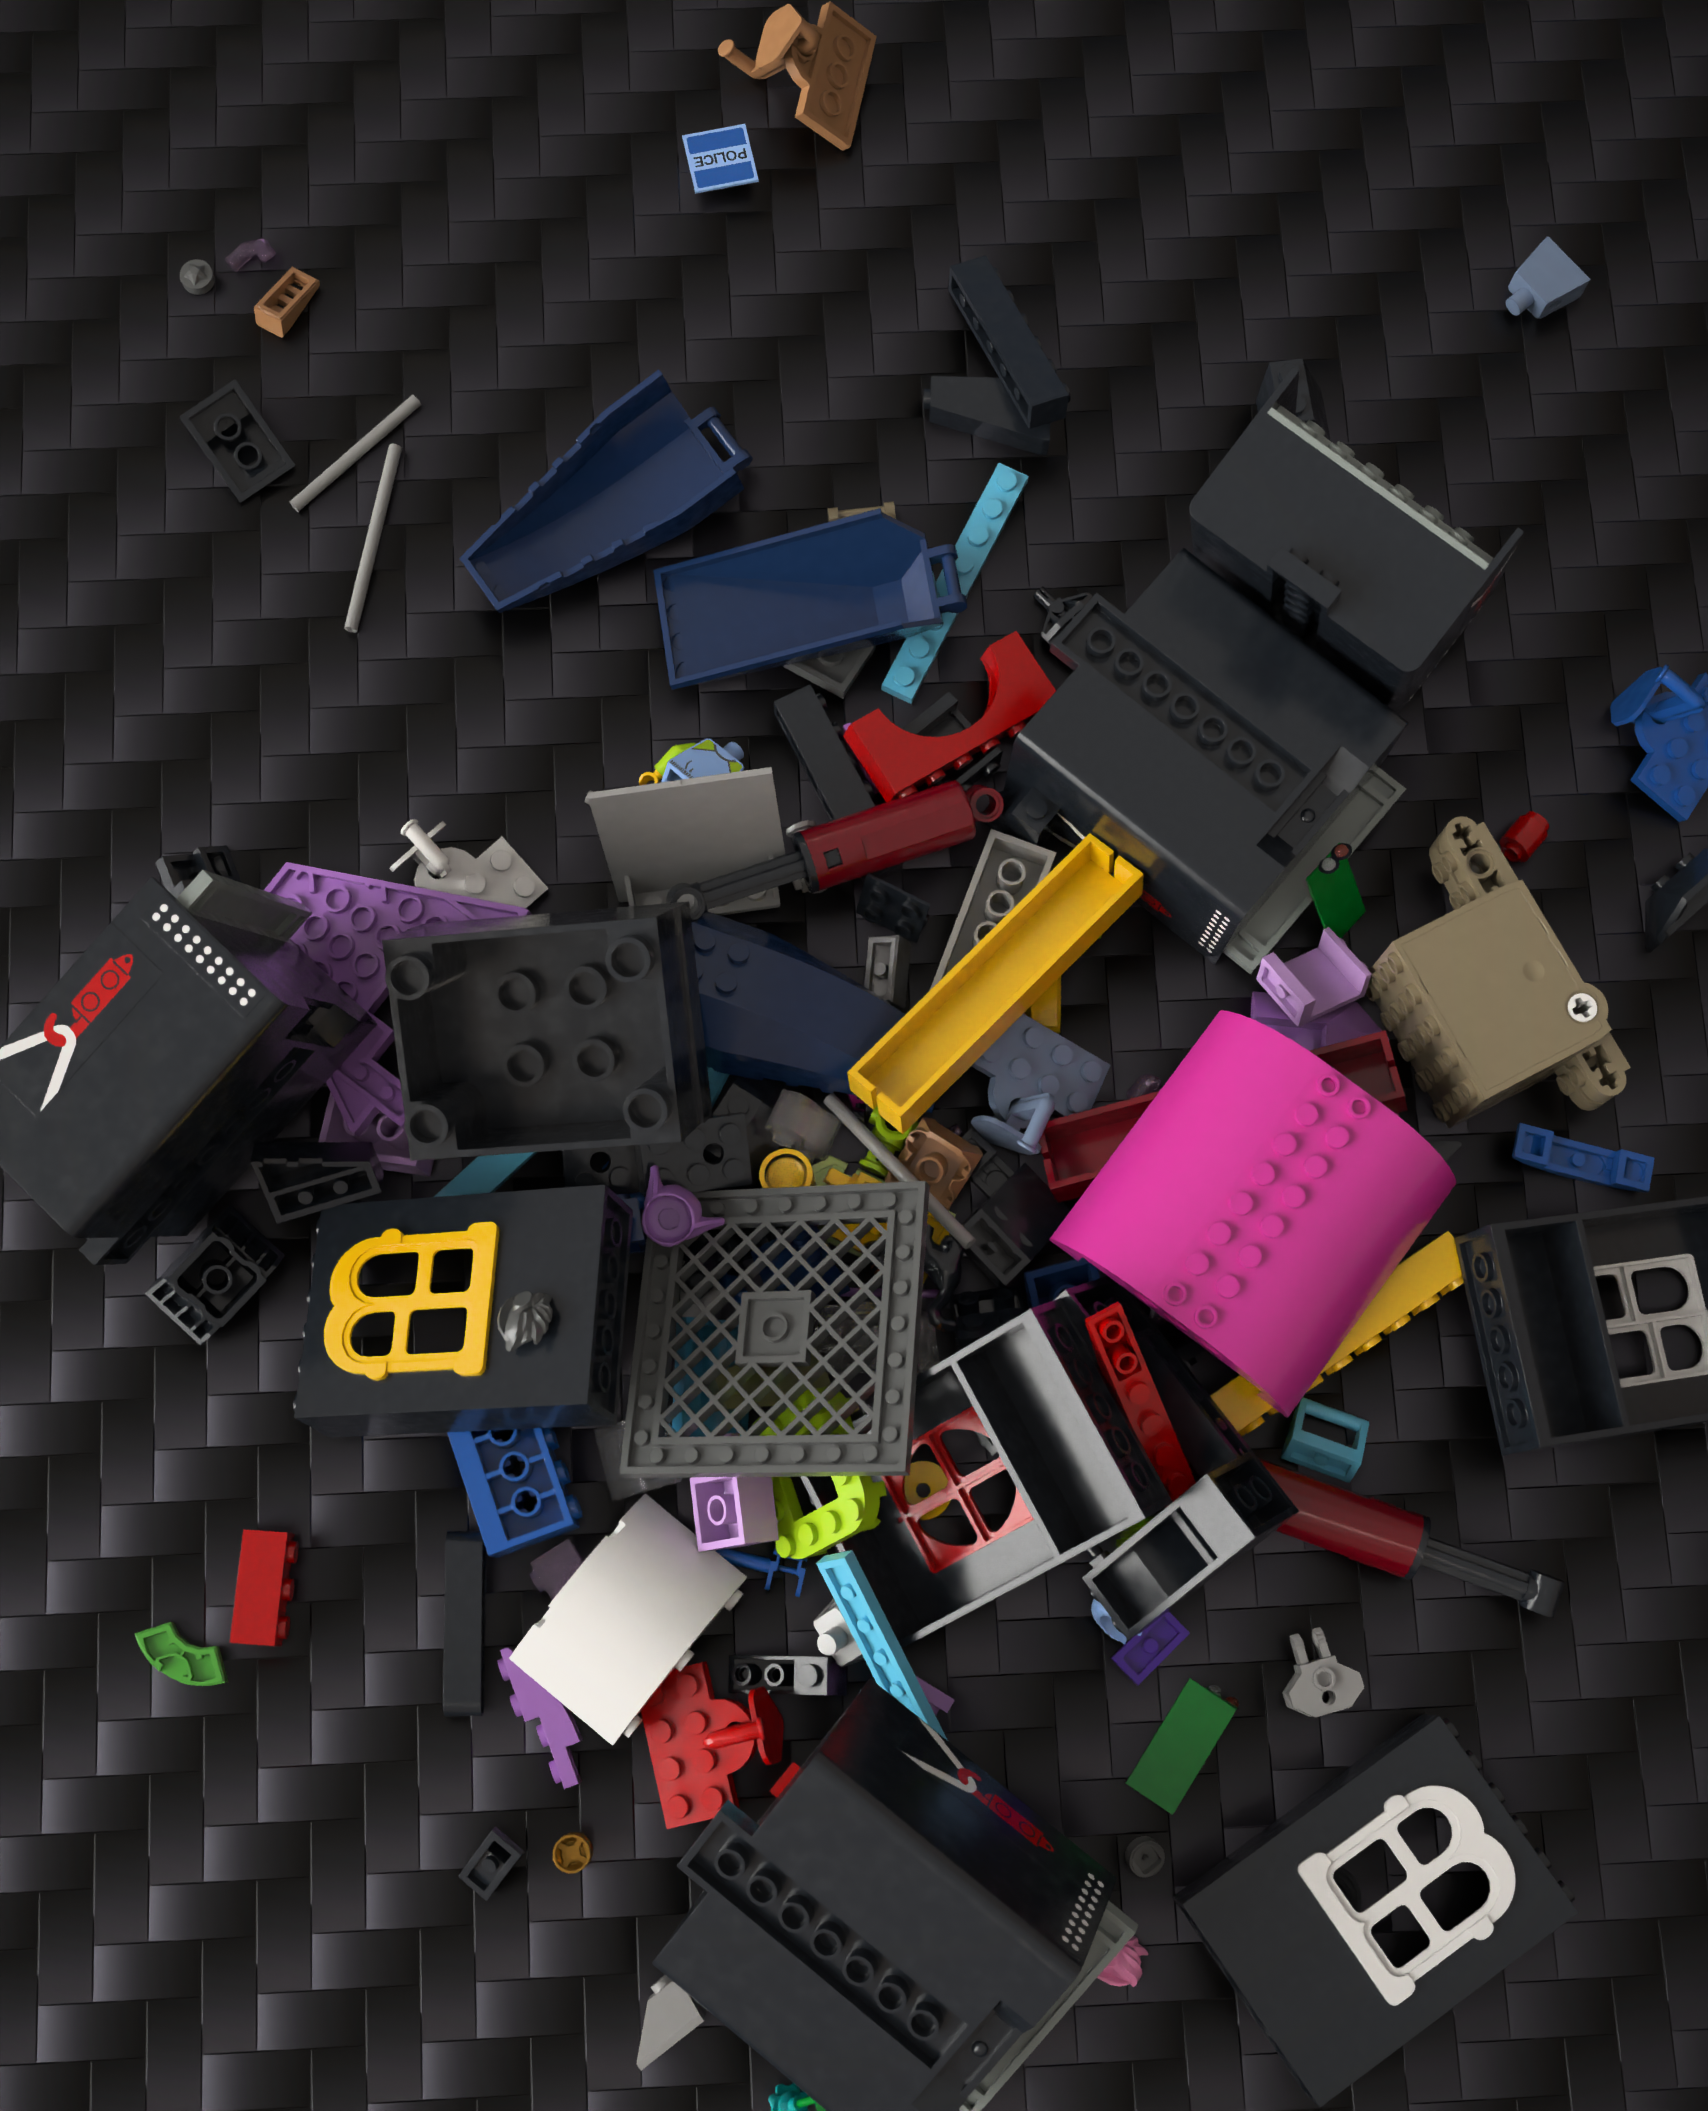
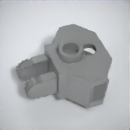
[1282,1627,1364,1718]

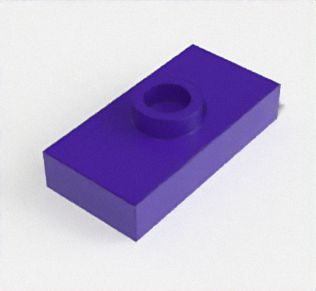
[1111,1611,1190,1686]

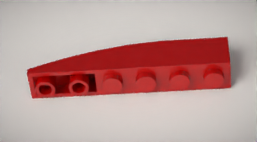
[1084,1302,1196,1507]

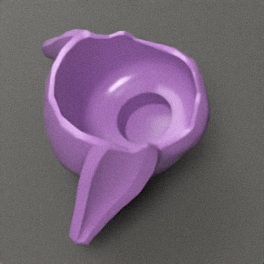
[641,1165,725,1247]

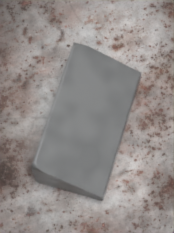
[864,935,911,1008]

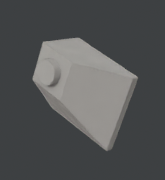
[636,1975,707,2071]

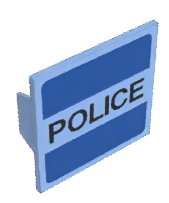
[682,124,759,194]

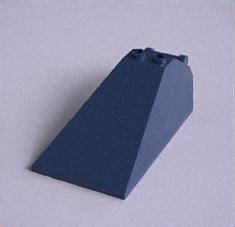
[653,508,967,690]

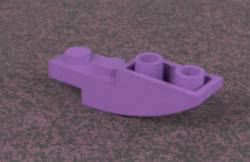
[497,1647,583,1789]

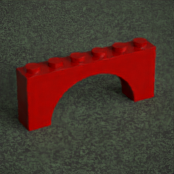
[843,631,1056,802]

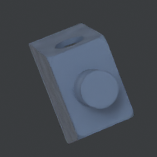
[1506,236,1590,319]

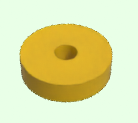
[904,1461,951,1521]

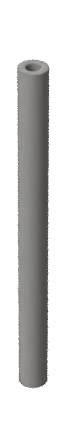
[289,394,421,512]

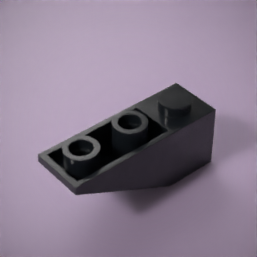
[728,1655,848,1695]

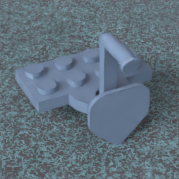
[971,1014,1111,1155]

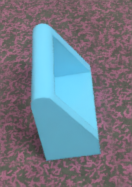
[1281,1397,1369,1483]

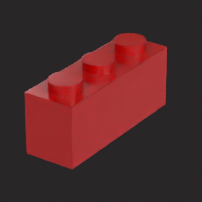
[229,1529,299,1646]

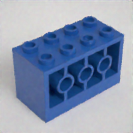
[447,1428,583,1558]

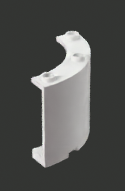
[509,1494,747,1746]

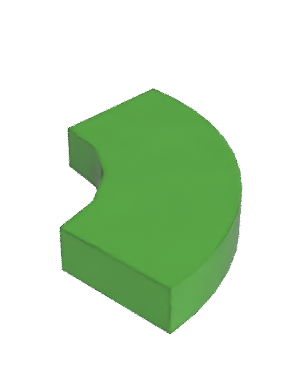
[135,1622,228,1686]

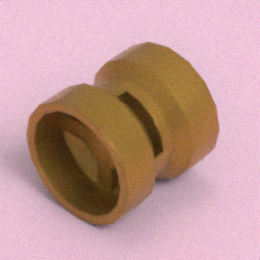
[553,1832,593,1874]

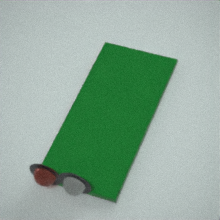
[1305,842,1366,938]
[1125,1678,1241,1815]

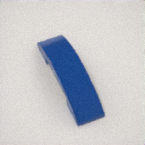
[1512,1123,1655,1192]

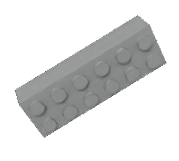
[929,829,1057,991]

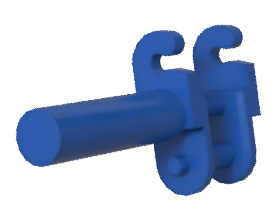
[716,1549,808,1597]

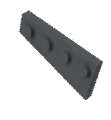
[783,646,876,699]

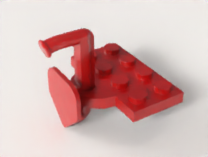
[641,1661,784,1829]

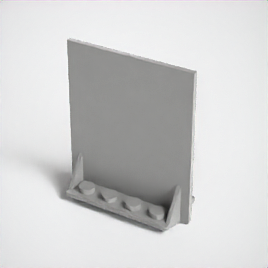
[588,767,785,915]

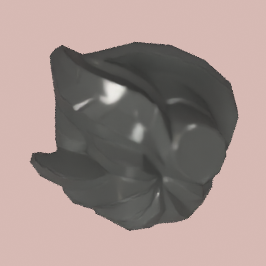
[497,1291,553,1352]

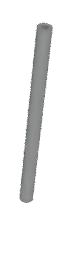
[344,444,402,633]
[823,1093,976,1249]

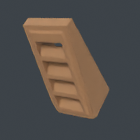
[254,266,320,338]

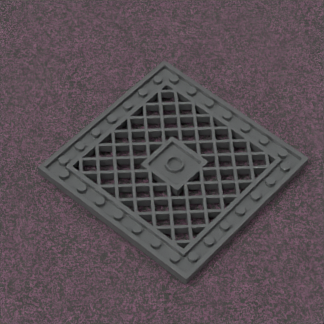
[619,1181,930,1478]

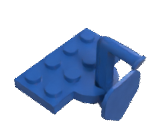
[1610,664,1708,822]

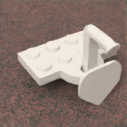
[389,819,548,908]

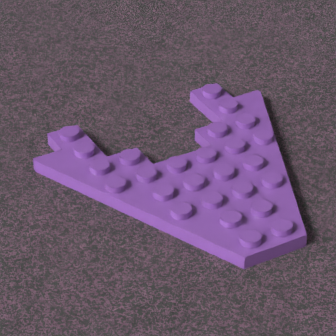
[264,862,532,1137]

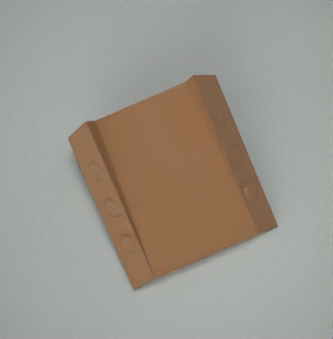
[884,1117,983,1210]

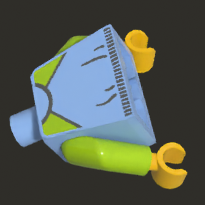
[639,738,744,785]

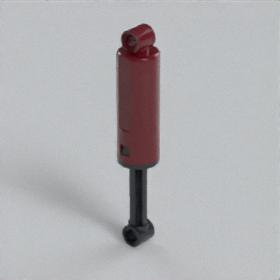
[666,780,1004,922]
[1258,1458,1566,1618]

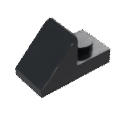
[458,1826,526,1901]

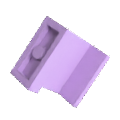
[1256,927,1372,1027]

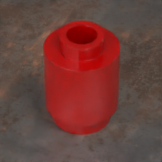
[1499,811,1550,862]

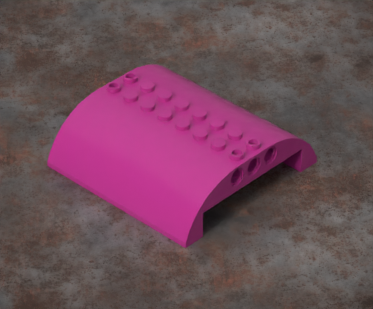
[1049,1010,1457,1417]

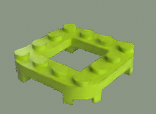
[751,1386,887,1559]

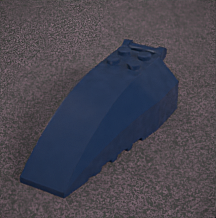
[459,369,753,613]
[692,912,936,1113]

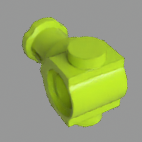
[858,1106,919,1177]

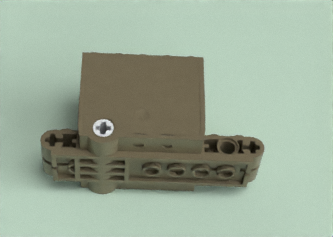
[1365,816,1631,1129]

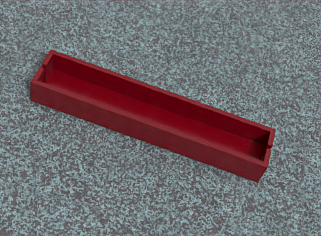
[1039,1030,1408,1203]

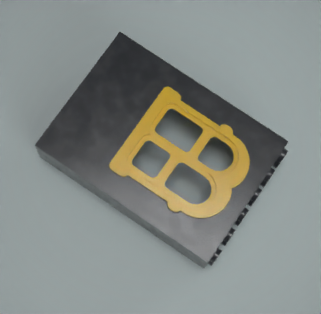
[293,1185,633,1438]

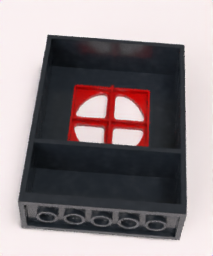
[799,1298,1173,1648]

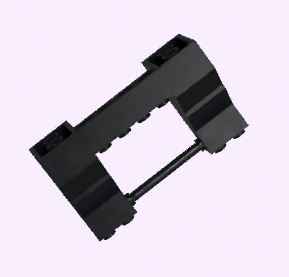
[974,1276,1299,1640]

